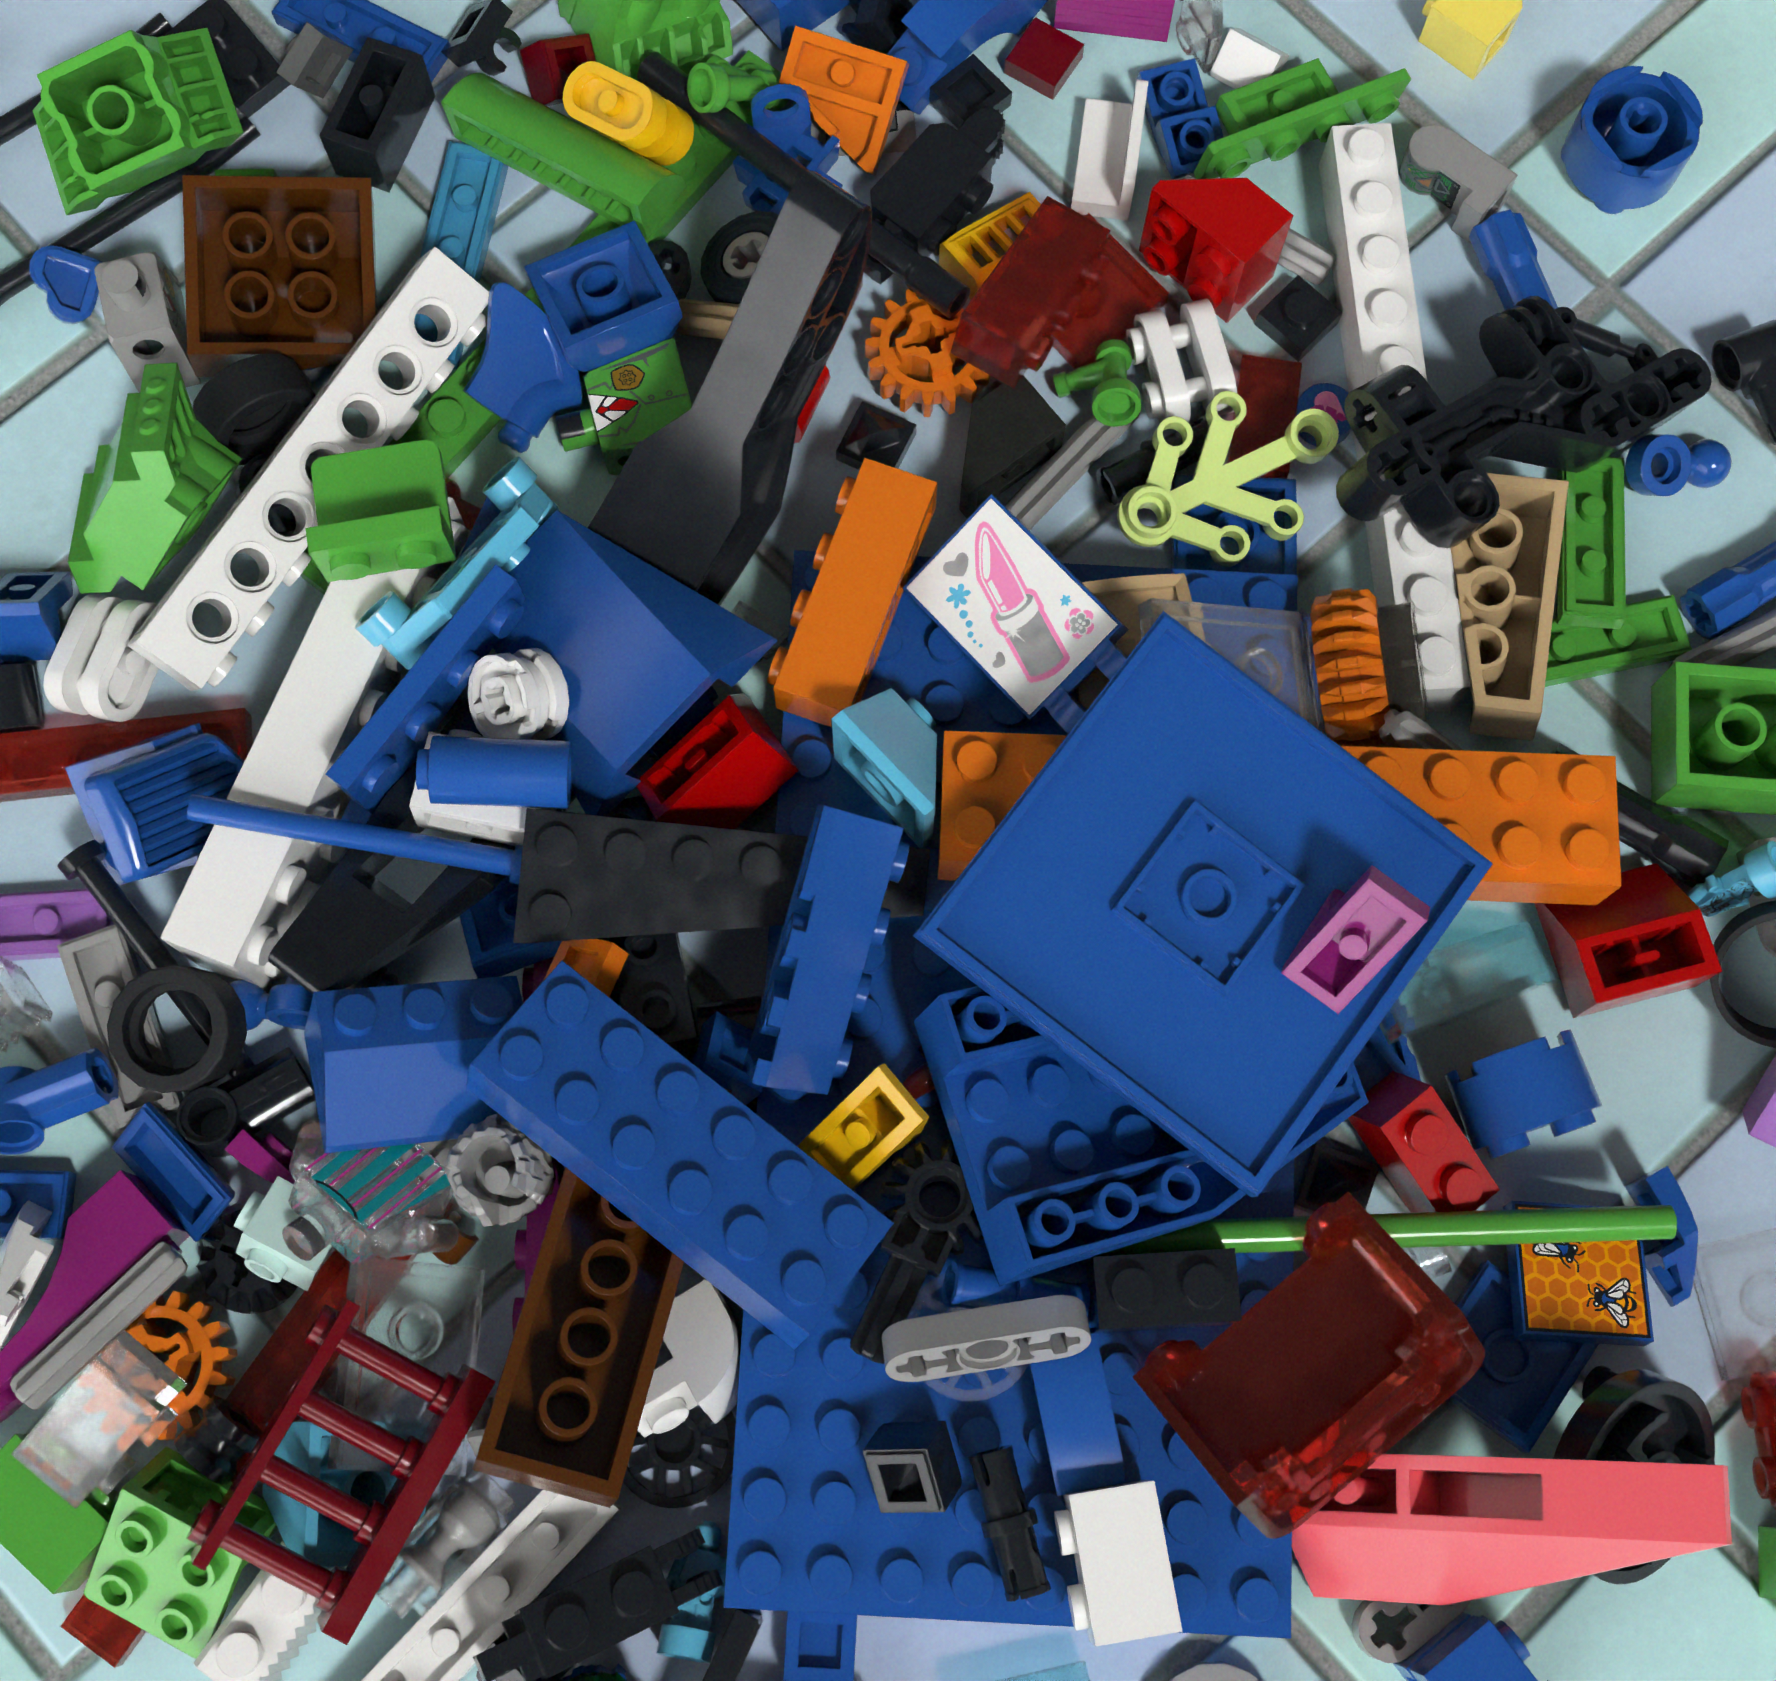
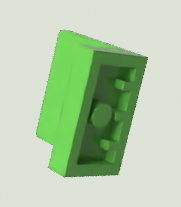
[84,1446,278,1659]

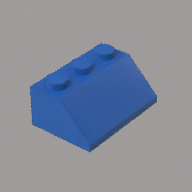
[304,975,523,1153]

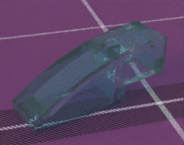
[1379,921,1557,1045]

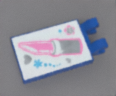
[903,494,1129,734]

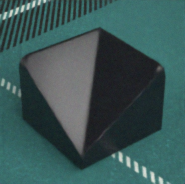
[863,1421,962,1513]

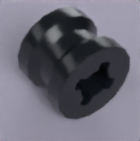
[174,1396,262,1485]

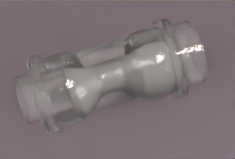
[376,1471,516,1619]

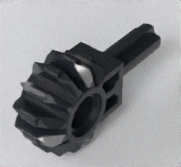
[850,1139,984,1364]

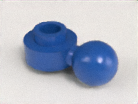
[1625,434,1732,496]
[228,977,313,1031]

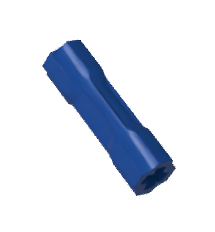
[1469,209,1558,310]
[1680,541,1776,640]

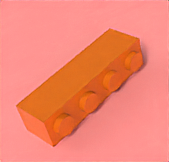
[767,458,937,728]

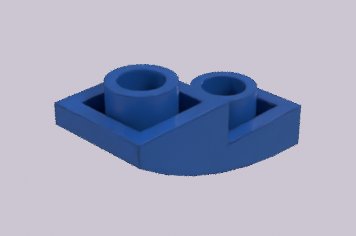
[1136,58,1224,179]
[1030,1328,1127,1496]

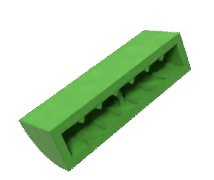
[441,73,687,240]

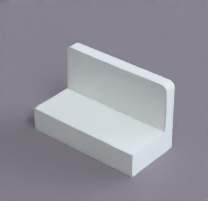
[1070,79,1148,220]

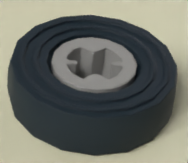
[700,211,779,304]

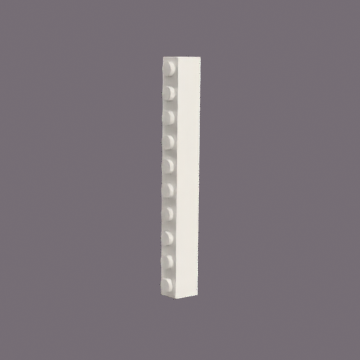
[1319,123,1470,713]

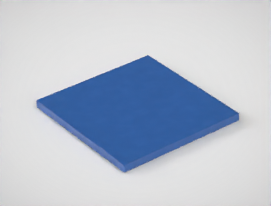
[913,611,1493,1198]

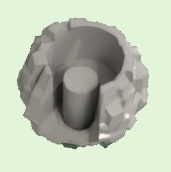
[444,1114,556,1227]

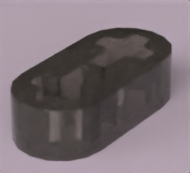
[1378,602,1429,724]

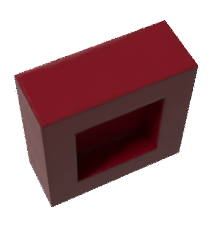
[1004,17,1084,100]

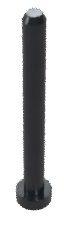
[57,840,255,1078]

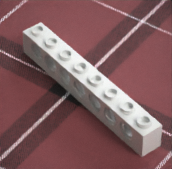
[127,247,489,691]

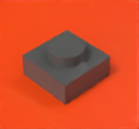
[276,22,354,99]

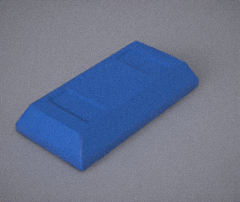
[111,1102,235,1242]

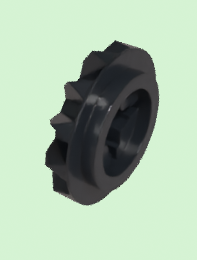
[196,1209,298,1314]

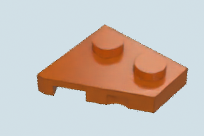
[778,26,909,176]

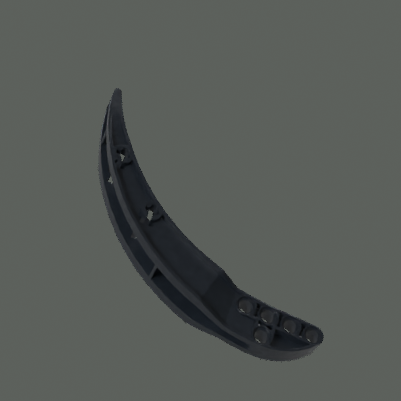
[268,171,872,994]

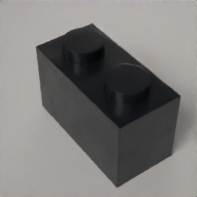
[319,37,436,193]
[1086,1248,1242,1333]

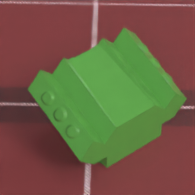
[558,0,733,81]
[33,28,244,216]
[68,362,242,594]

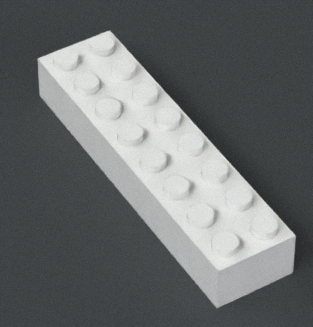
[160,497,469,993]

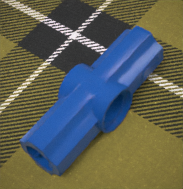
[0,1047,119,1155]

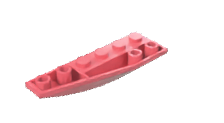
[1292,1452,1732,1605]

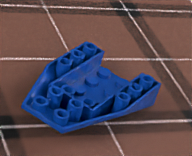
[914,986,1369,1287]

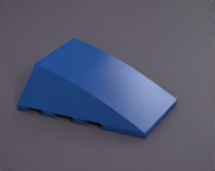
[493,510,778,816]

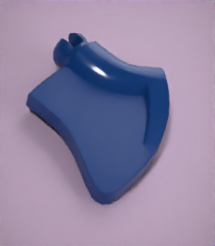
[463,282,582,453]

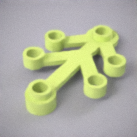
[1117,391,1339,567]

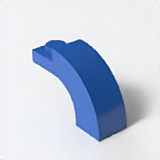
[887,0,1048,115]

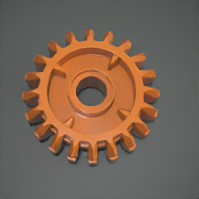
[1310,588,1393,748]

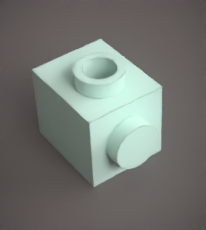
[234,1176,346,1292]

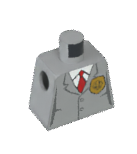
[94,252,201,393]

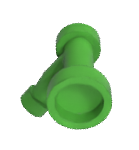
[687,55,778,113]
[1053,339,1141,427]

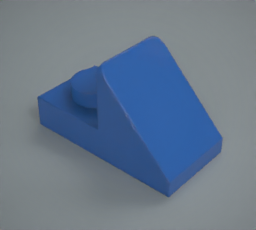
[0,571,73,661]

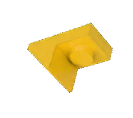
[797,1063,929,1191]

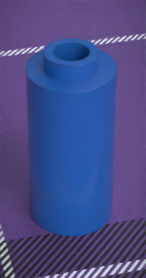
[416,736,572,809]

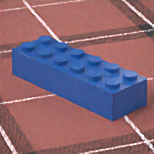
[466,961,894,1350]

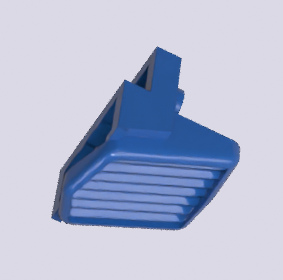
[65,723,244,885]

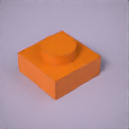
[543,939,629,997]

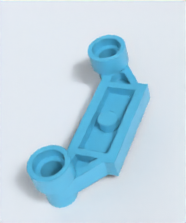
[355,456,559,670]

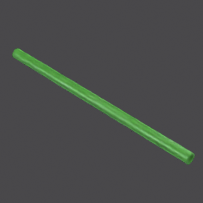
[1091,1205,1677,1258]

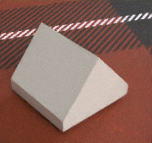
[1210,28,1289,89]

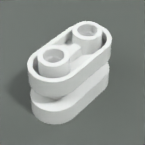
[1126,298,1237,423]
[44,594,159,722]

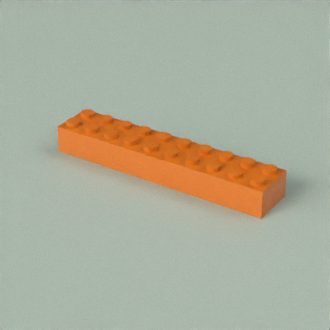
[938,731,1621,905]

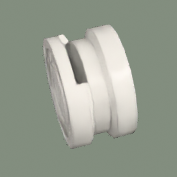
[467,648,569,740]

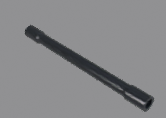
[637,52,970,318]

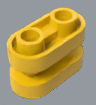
[563,61,694,166]

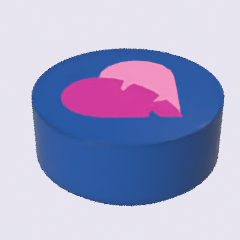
[1293,383,1351,446]

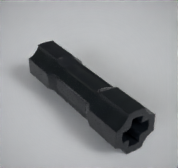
[1550,743,1729,888]

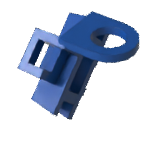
[733,84,843,215]

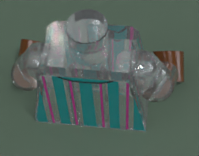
[282,1117,479,1265]

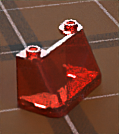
[1133,1192,1485,1539]

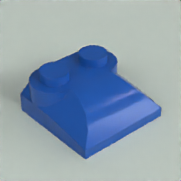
[524,220,683,372]

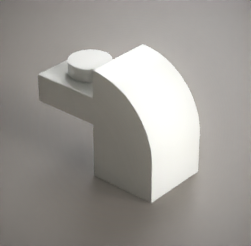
[637,1279,742,1438]

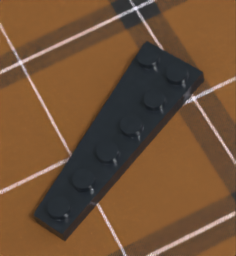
[513,808,930,944]

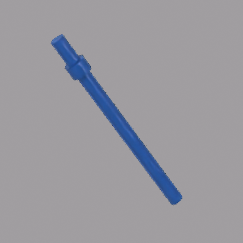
[187,793,523,884]

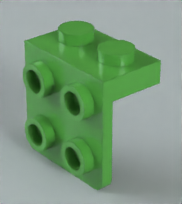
[305,439,457,582]

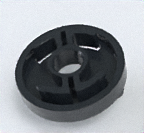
[1553,1365,1715,1584]

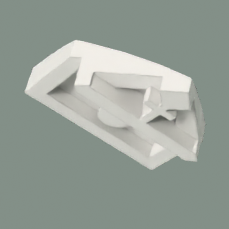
[0,1200,54,1350]

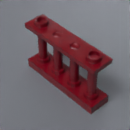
[186,1297,496,1645]

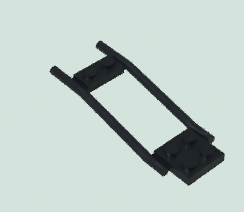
[0,0,291,306]

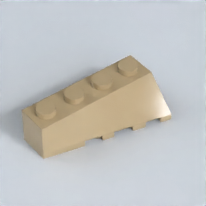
[1451,473,1569,741]

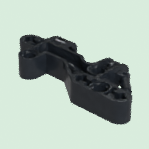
[1336,296,1712,549]

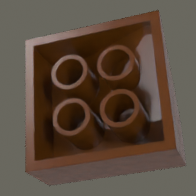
[182,175,377,377]

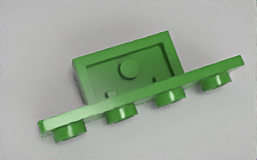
[1193,58,1411,179]

